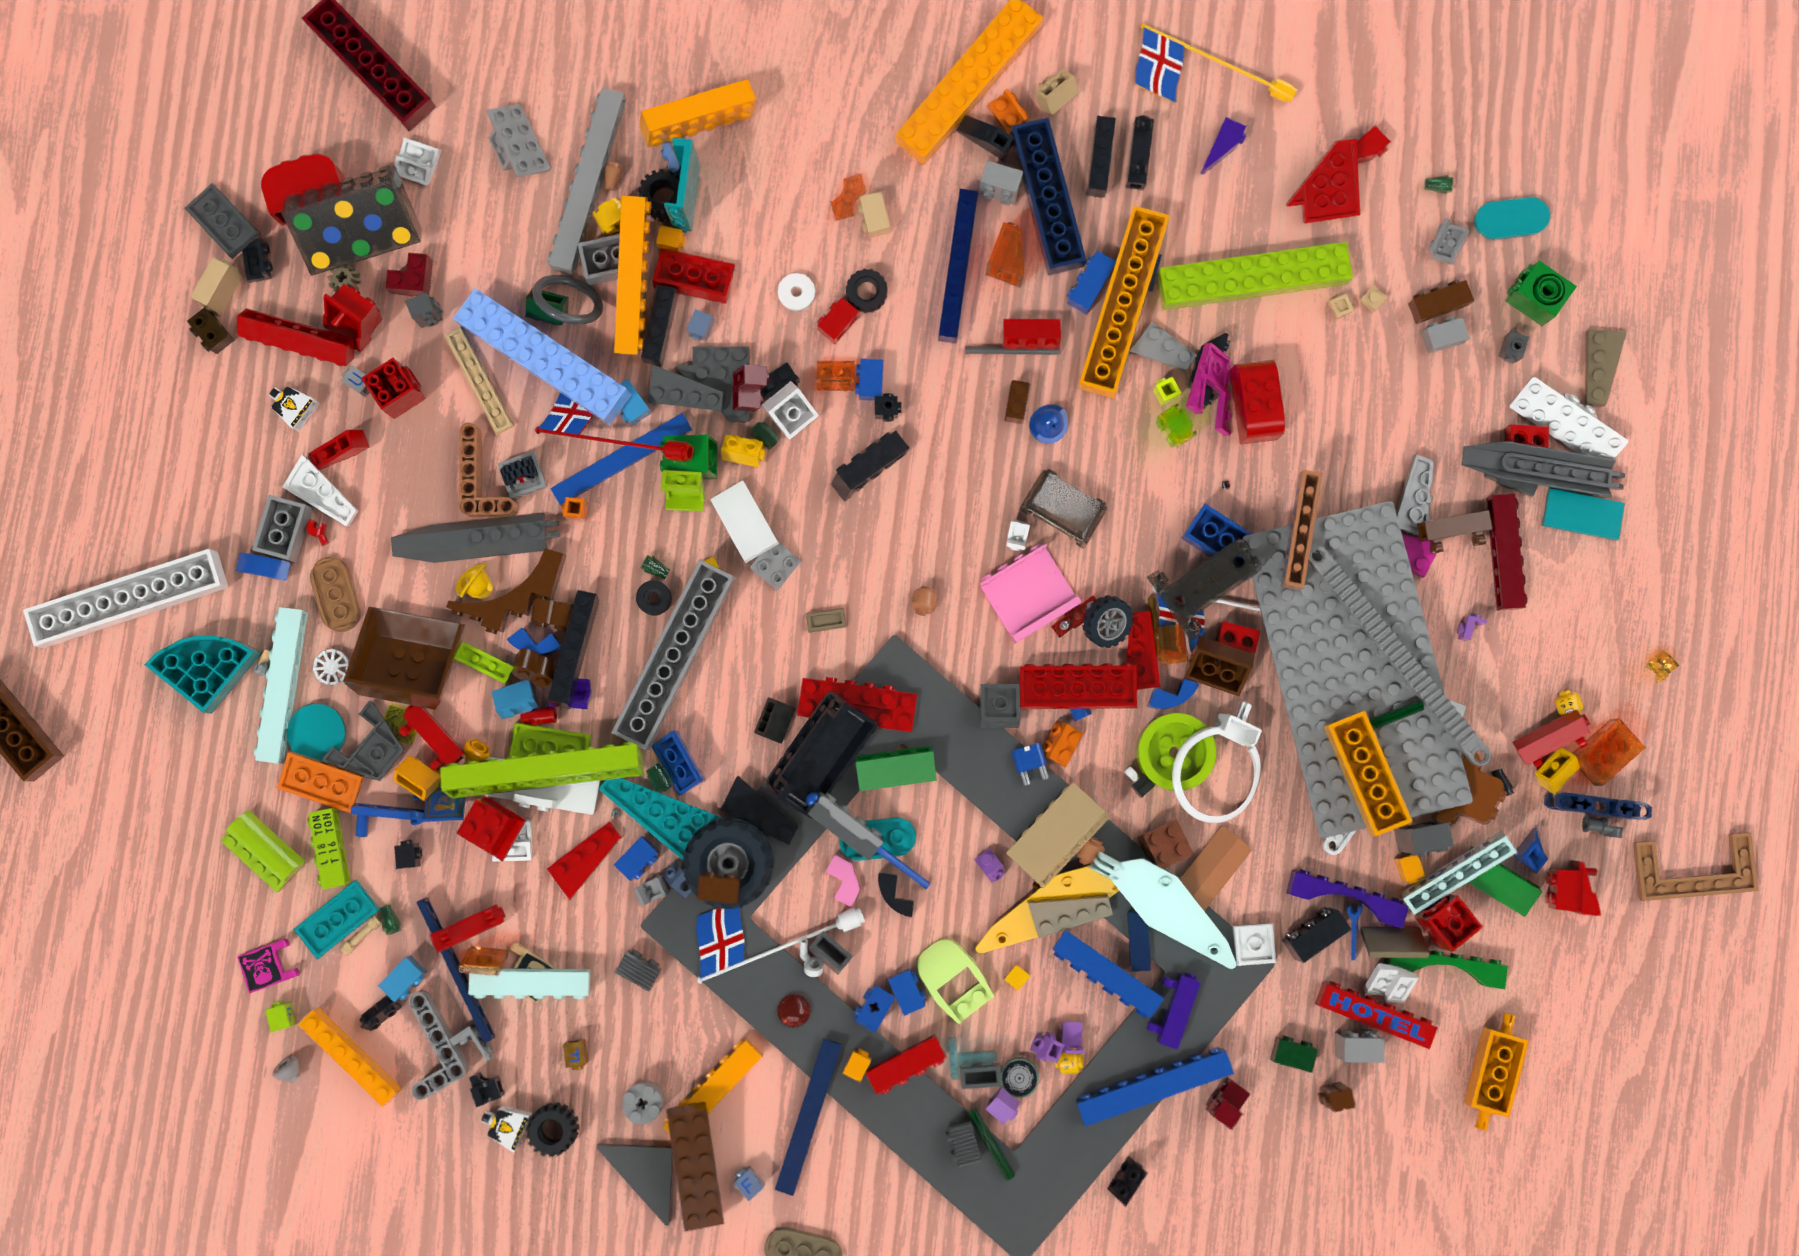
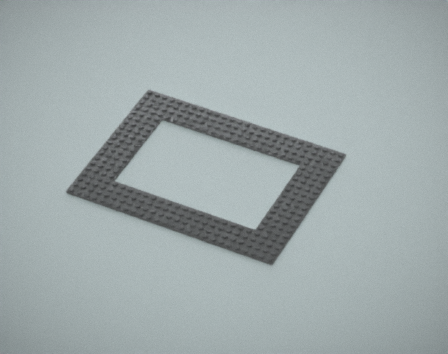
[641,635,1274,1256]

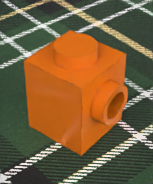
[562,497,588,521]

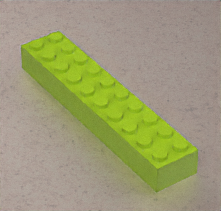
[1157,242,1353,311]
[441,742,645,799]

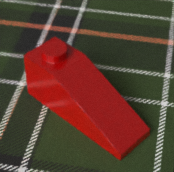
[1357,125,1391,164]
[308,430,370,470]

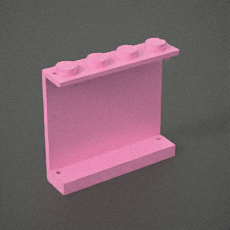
[979,544,1082,644]

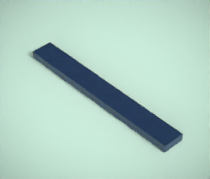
[416,898,496,1043]
[775,1038,842,1196]

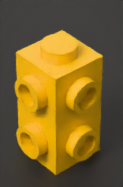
[721,435,766,468]

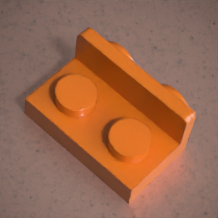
[987,88,1028,135]

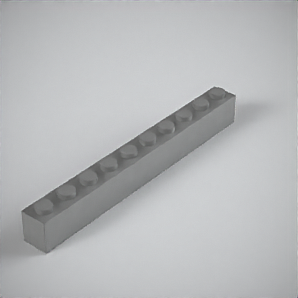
[547,87,627,276]

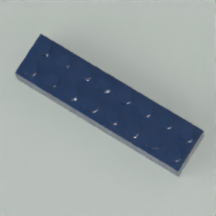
[1011,117,1086,276]

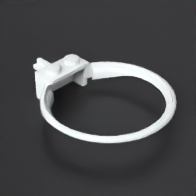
[1172,701,1262,823]

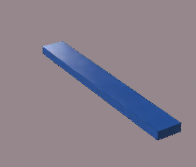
[550,413,692,505]

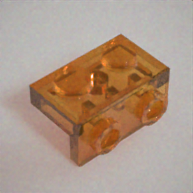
[1155,624,1188,665]

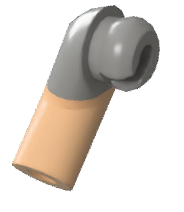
[254,649,270,676]

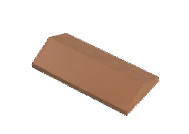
[1179,826,1252,911]

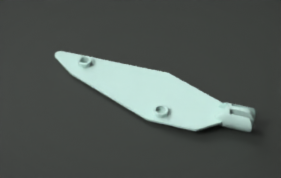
[1089,851,1237,969]

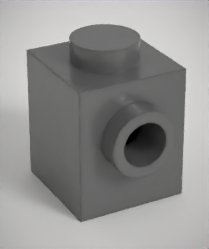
[1499,331,1529,363]

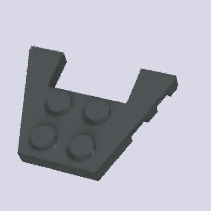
[321,700,405,781]

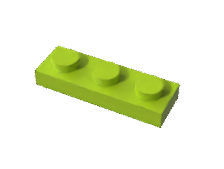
[455,642,513,684]

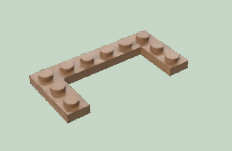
[1633,833,1759,901]

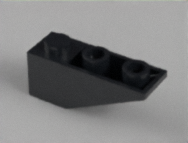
[956,115,1014,161]

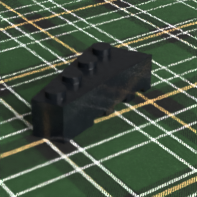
[831,431,910,502]

